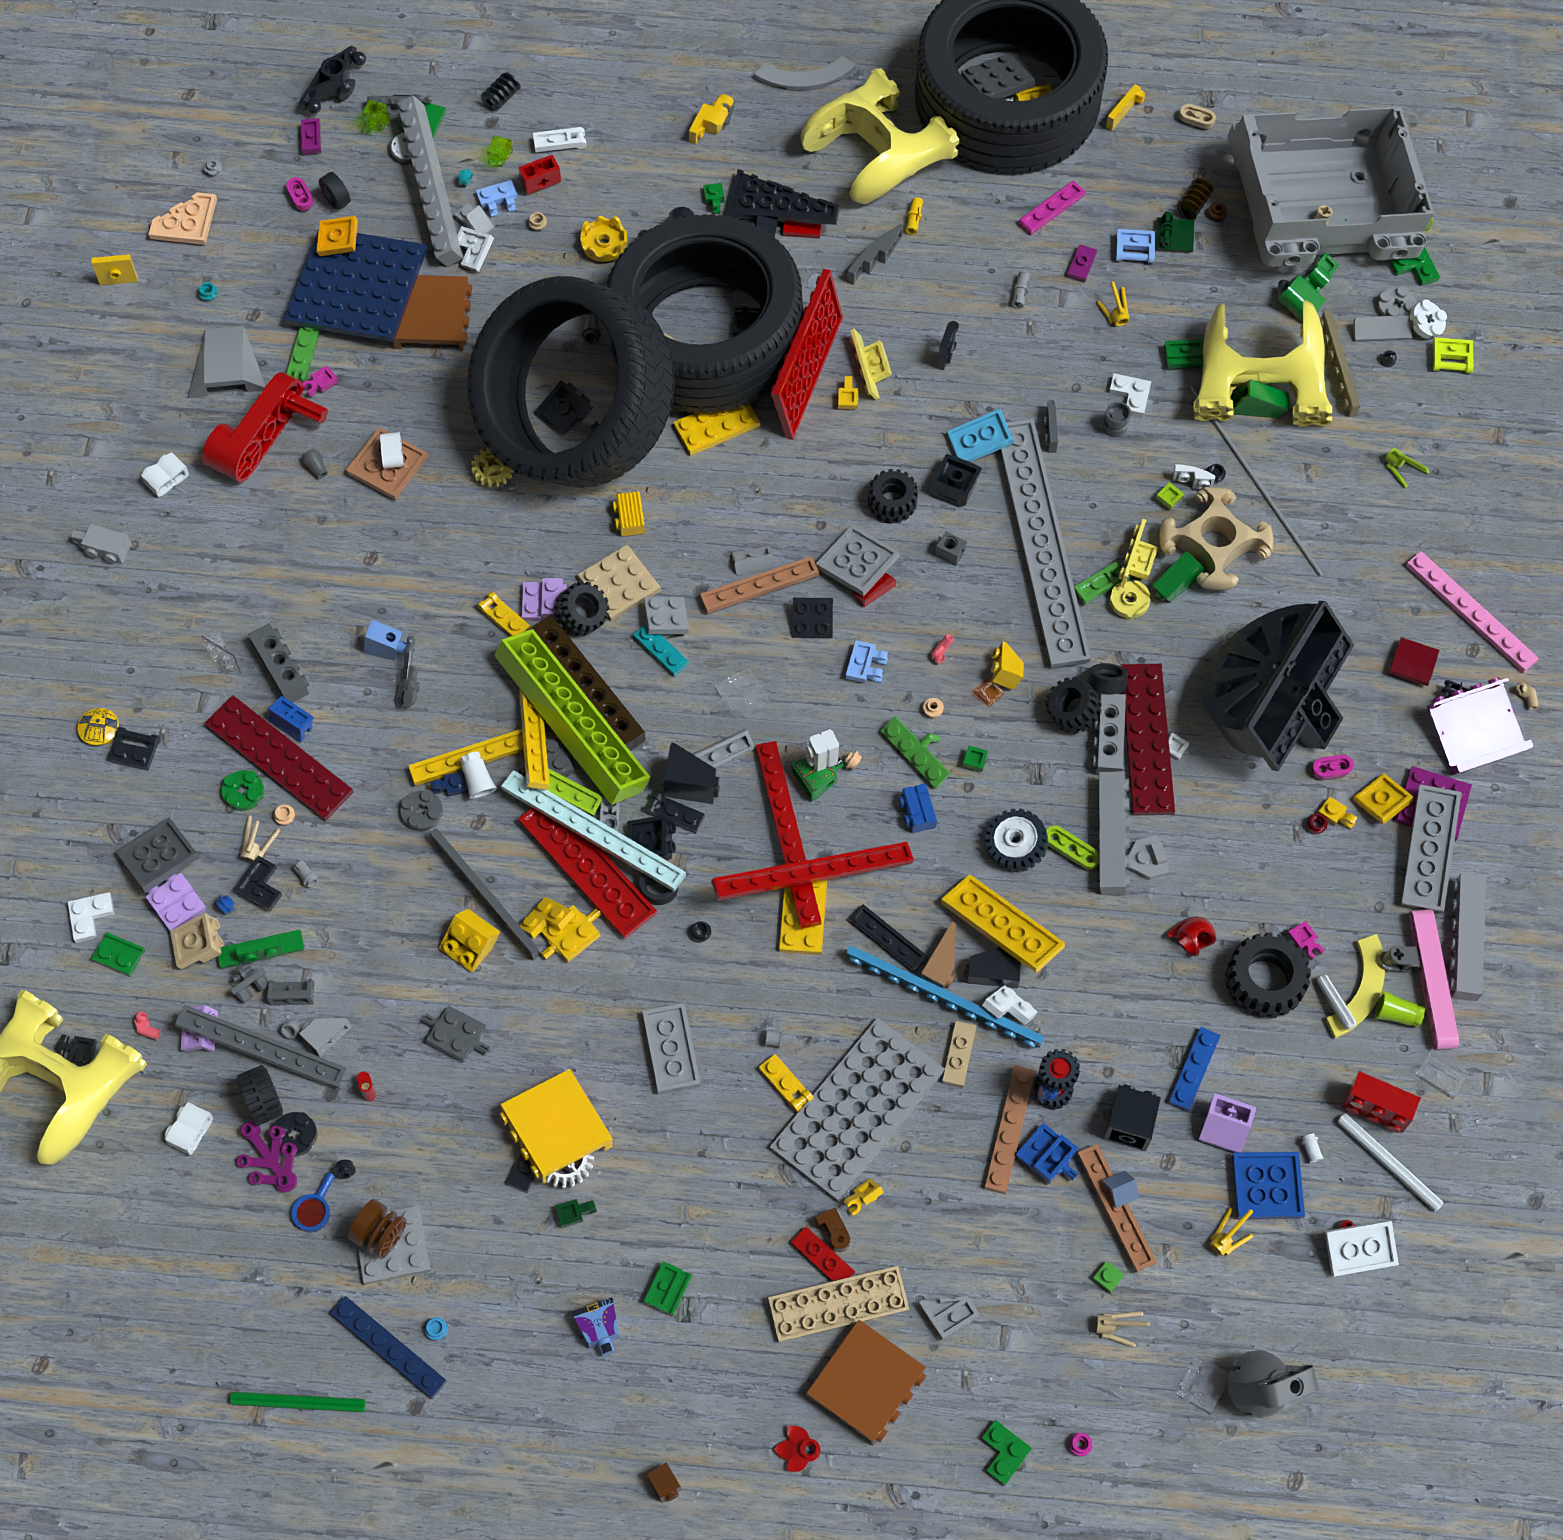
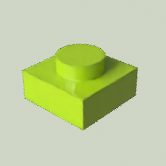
[1156,482,1184,510]

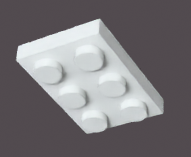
[1325,1220,1399,1277]

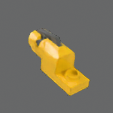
[689,94,734,144]

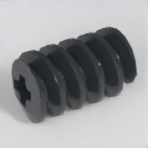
[481,72,521,111]

